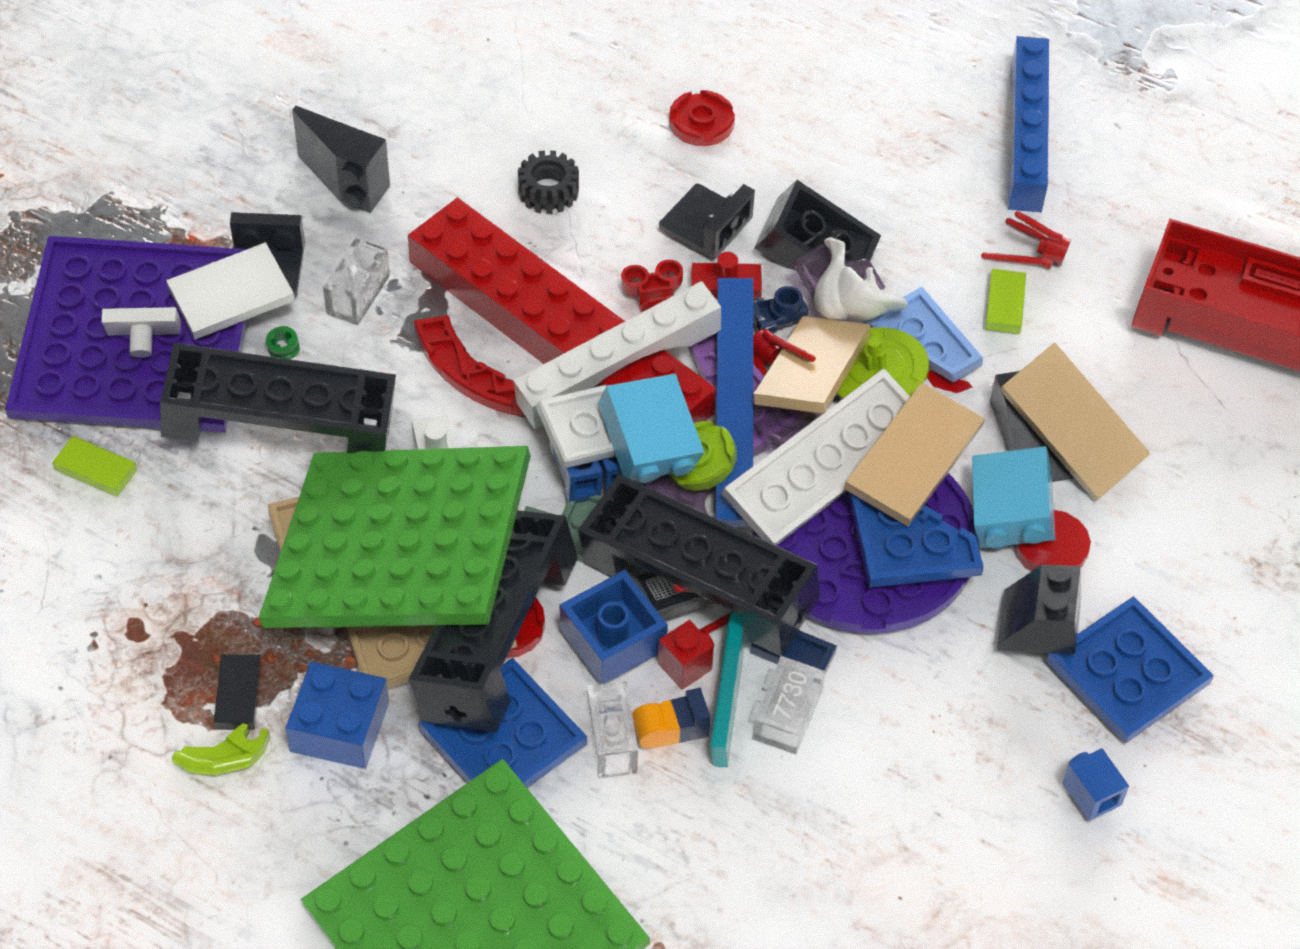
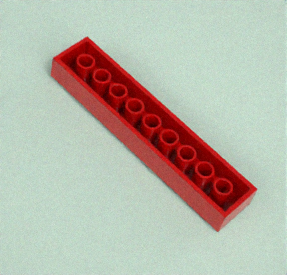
[407,197,716,423]

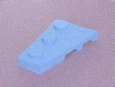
[863,287,983,382]

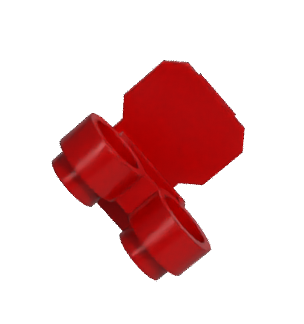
[621,259,683,313]

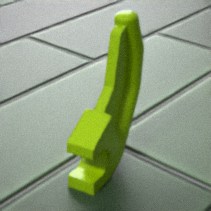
[172,723,271,776]

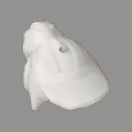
[814,237,908,321]

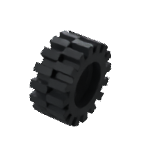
[518,150,579,214]

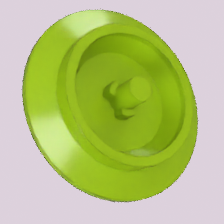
[836,327,929,399]

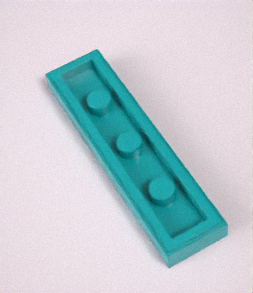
[710,612,747,768]

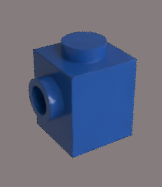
[1062,748,1129,821]

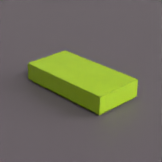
[985,269,1027,334]
[52,436,137,497]

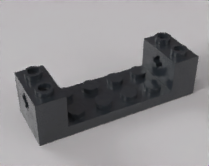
[160,343,396,453]
[578,474,820,656]
[408,510,578,732]

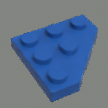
[848,492,984,588]

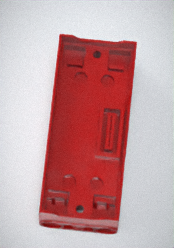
[1131,218,1300,372]

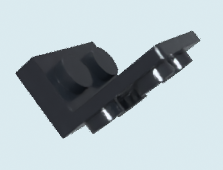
[659,183,755,259]
[230,212,305,296]

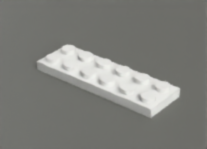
[721,369,910,546]

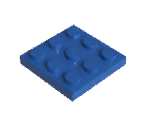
[1046,596,1214,744]
[419,658,587,788]

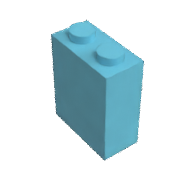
[598,374,704,483]
[972,446,1056,549]

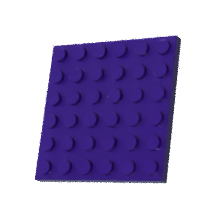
[5,236,248,433]

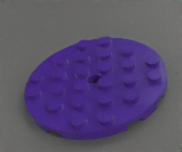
[752,473,979,634]

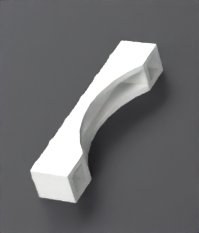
[513,281,721,429]

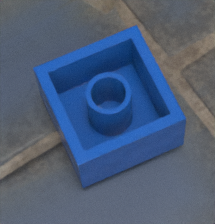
[559,570,668,686]
[285,661,389,769]

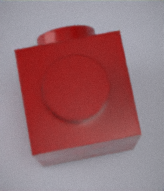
[658,619,714,690]

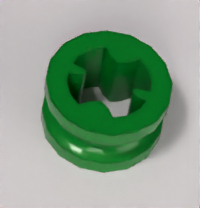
[265,326,300,359]

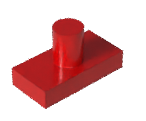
[691,252,762,300]

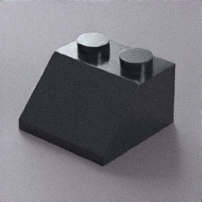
[997,564,1082,654]

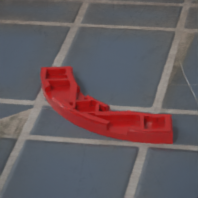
[414,315,526,418]

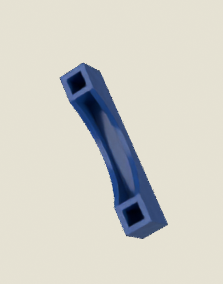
[1008,36,1049,213]

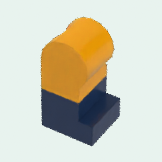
[631,687,711,749]

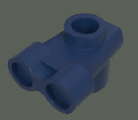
[753,286,808,334]

